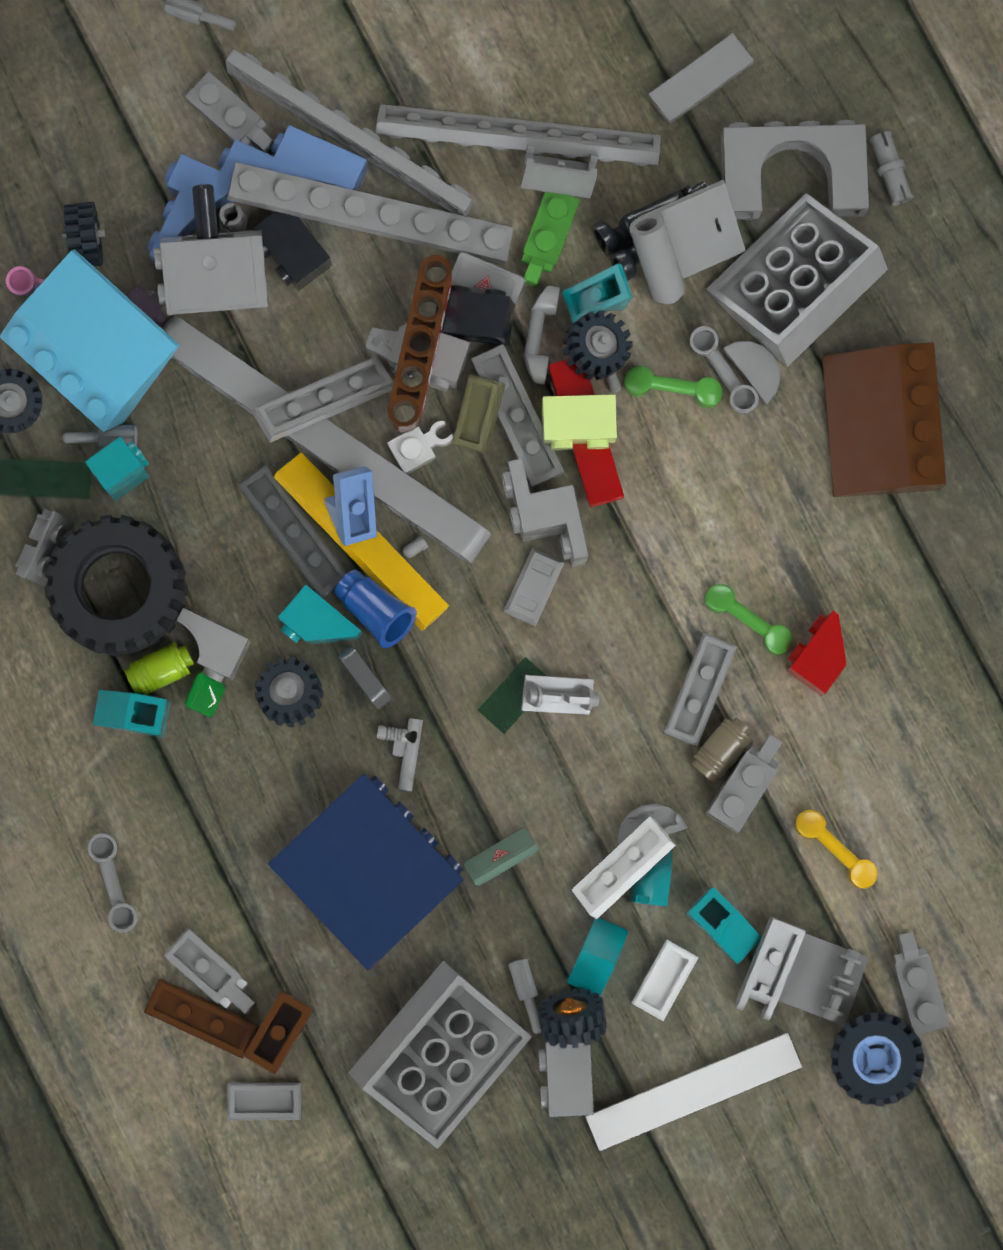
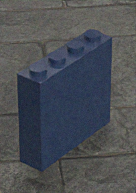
[268,774,464,971]

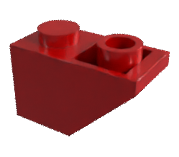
[787,610,847,696]

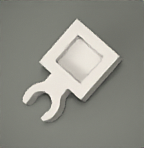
[387,421,453,474]

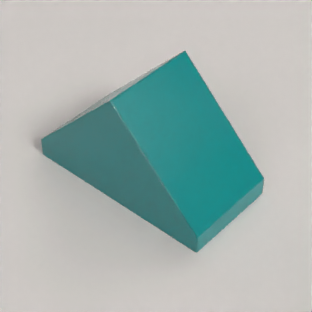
[566,918,629,997]

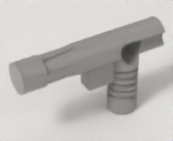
[377,718,423,792]

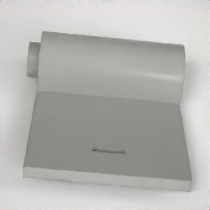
[629,180,746,304]

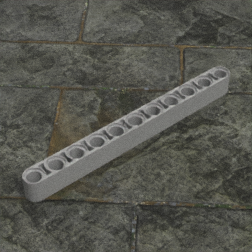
[163,315,491,564]

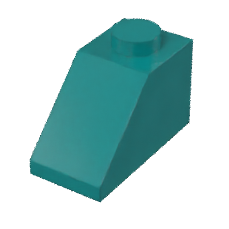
[278,585,363,644]

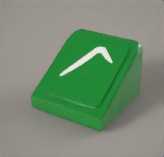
[184,673,226,718]

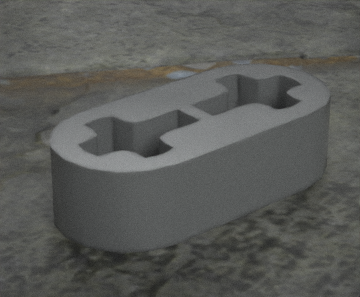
[337,645,392,710]

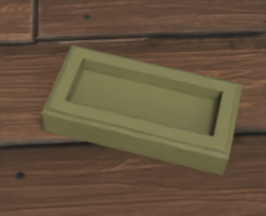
[452,374,506,453]

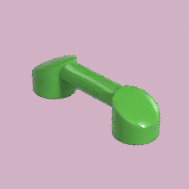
[624,366,723,409]
[704,584,792,655]

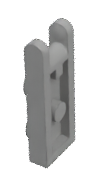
[734,916,806,1021]

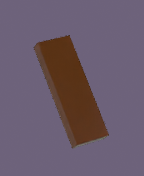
[144,979,259,1059]

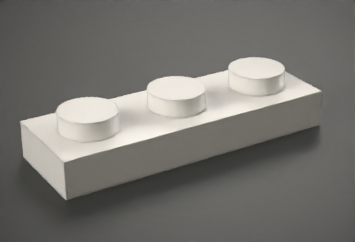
[572,817,676,919]

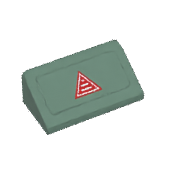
[464,828,539,887]

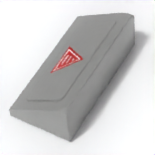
[452,251,526,307]

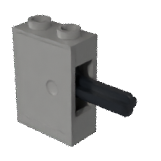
[154,184,268,315]

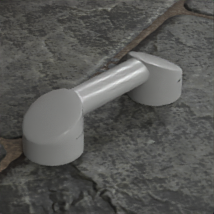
[524,286,560,385]
[690,326,759,414]
[88,833,137,933]

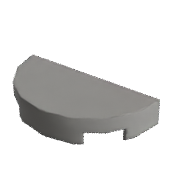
[723,341,780,406]
[617,804,688,846]

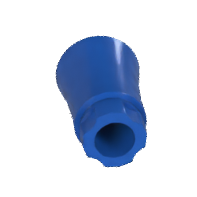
[334,570,417,648]

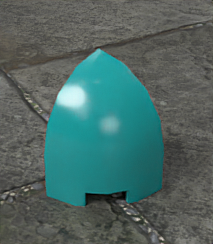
[629,849,673,907]

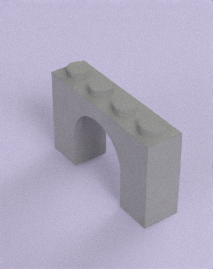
[720,120,869,220]

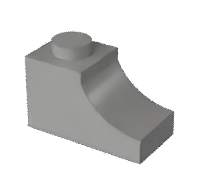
[177,608,251,683]

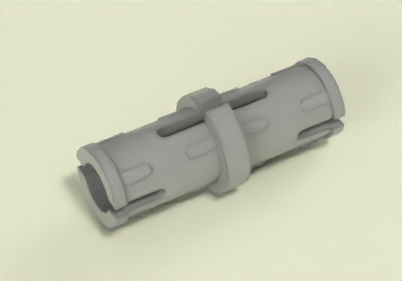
[869,131,914,206]

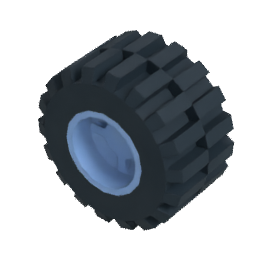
[831,1012,925,1106]

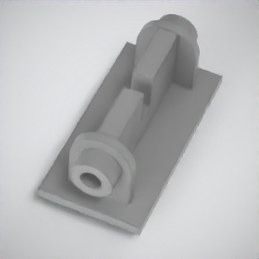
[15,509,74,587]
[521,675,599,715]

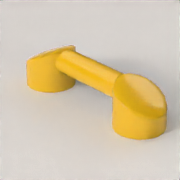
[794,810,878,889]

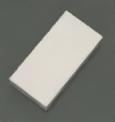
[631,939,699,1021]

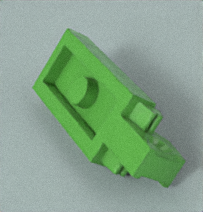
[521,192,580,289]

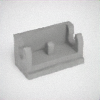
[521,145,598,199]

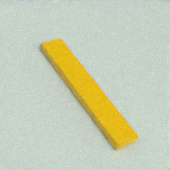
[274,452,449,631]

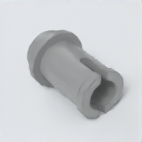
[219,203,248,233]

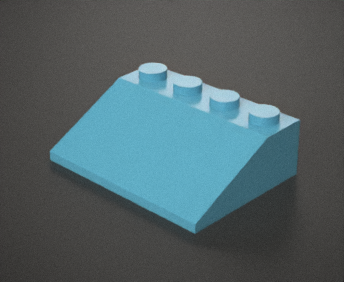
[0,249,180,432]

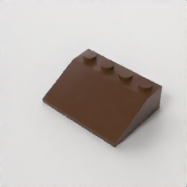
[822,342,946,497]

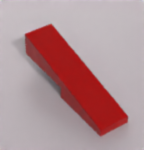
[548,359,624,508]

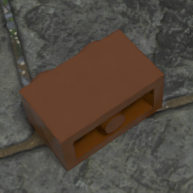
[243,990,315,1074]

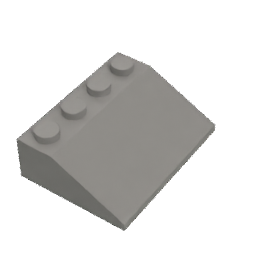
[706,193,888,367]
[348,961,532,1149]

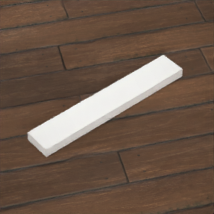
[585,1033,802,1151]

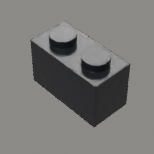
[253,211,332,291]
[436,285,515,346]

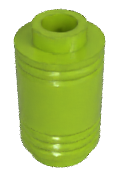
[124,642,194,695]

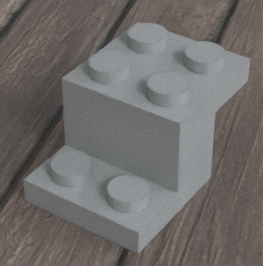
[502,459,588,568]

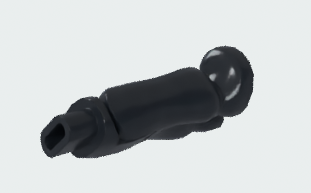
[591,181,707,281]

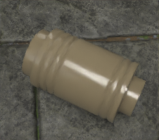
[691,718,753,783]

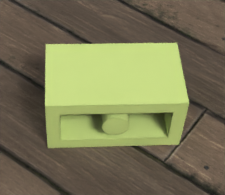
[542,395,617,450]

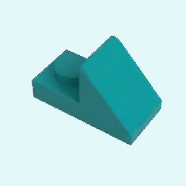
[562,264,633,323]

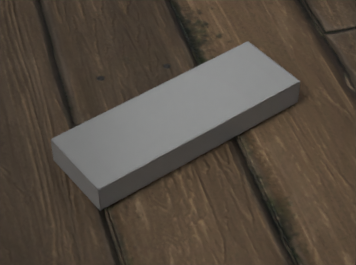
[648,33,754,125]
[663,633,737,747]

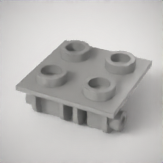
[778,933,869,1026]

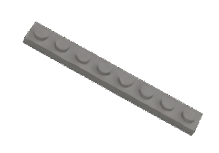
[226,49,472,217]
[376,104,661,166]
[227,162,513,265]

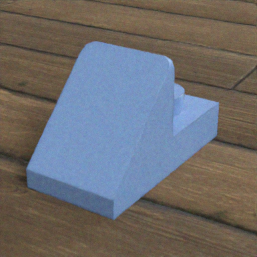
[324,466,377,546]

